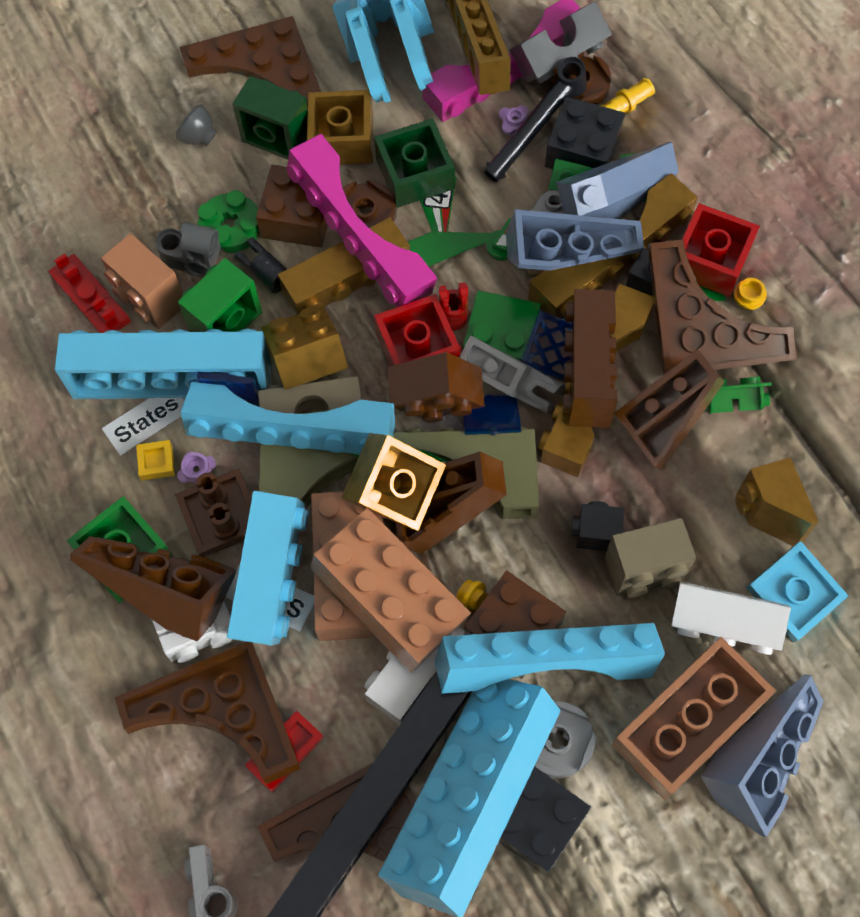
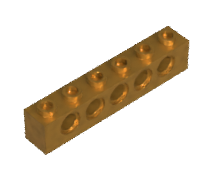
[445,0,510,95]

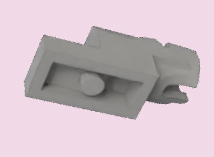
[459,335,565,414]

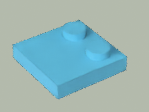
[746,541,848,642]

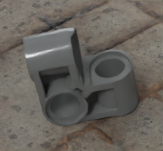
[156,222,221,278]

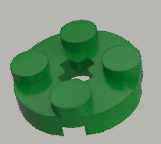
[198,190,259,253]

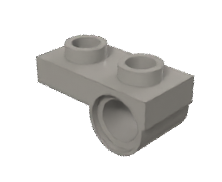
[184,845,238,917]

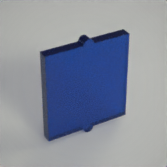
[197,372,260,407]
[463,395,521,436]

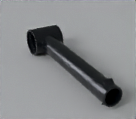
[483,57,587,183]

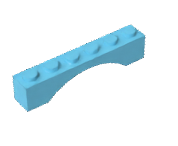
[180,382,395,454]
[435,623,665,694]

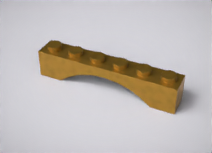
[528,173,698,323]
[538,284,654,477]

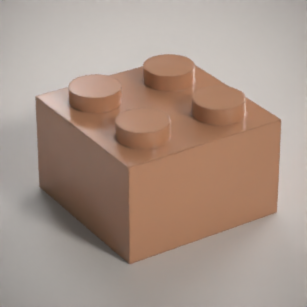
[101,233,183,329]

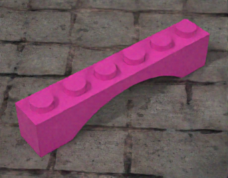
[422,0,580,122]
[287,134,437,307]

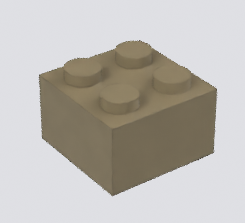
[605,518,696,598]

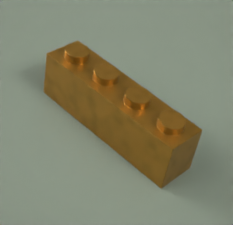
[278,217,410,315]

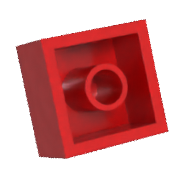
[683,203,760,297]
[374,294,461,366]

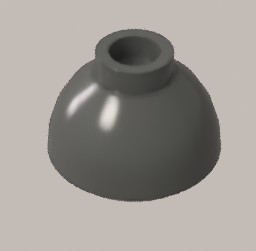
[176,104,217,146]

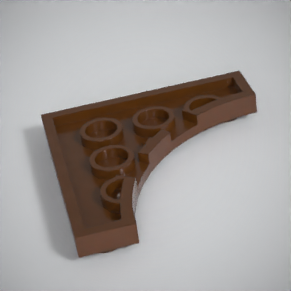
[180,16,321,108]
[648,239,797,375]
[115,641,301,784]
[257,762,433,910]

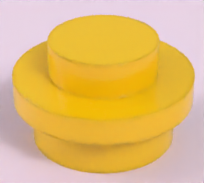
[733,278,767,310]
[456,579,487,613]

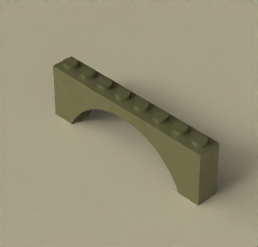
[259,426,539,519]

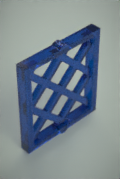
[521,310,571,383]

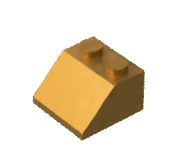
[341,433,446,531]
[735,457,819,546]

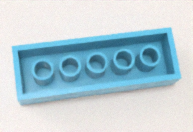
[55,329,272,399]
[378,679,561,917]

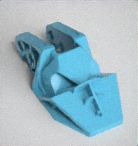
[332,0,434,103]

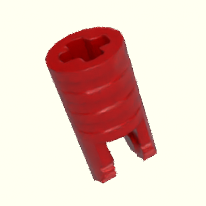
[439,283,468,331]

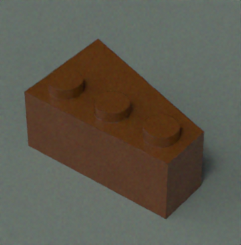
[614,349,725,470]
[396,452,507,554]

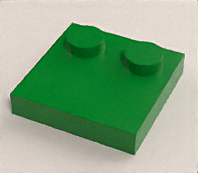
[463,290,541,364]

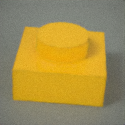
[136,440,175,481]

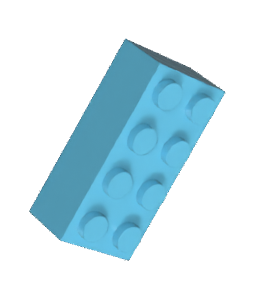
[227,491,309,645]

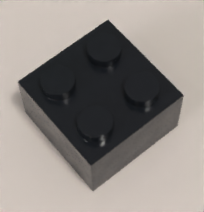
[545,96,625,169]
[498,766,592,876]

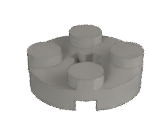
[535,701,596,778]

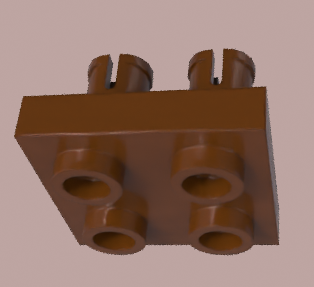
[175,468,252,557]

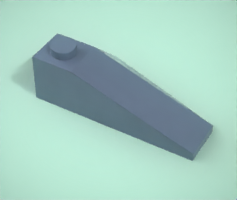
[506,209,644,271]
[701,674,823,837]

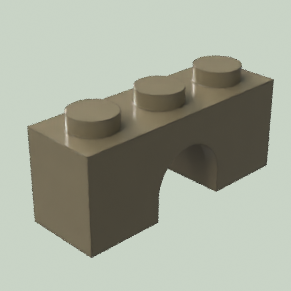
[258,375,362,414]

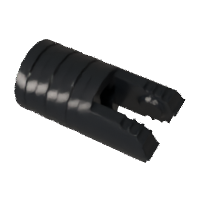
[233,237,287,294]

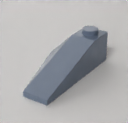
[556,142,679,219]

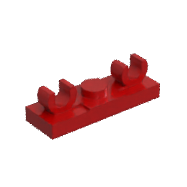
[48,253,131,333]

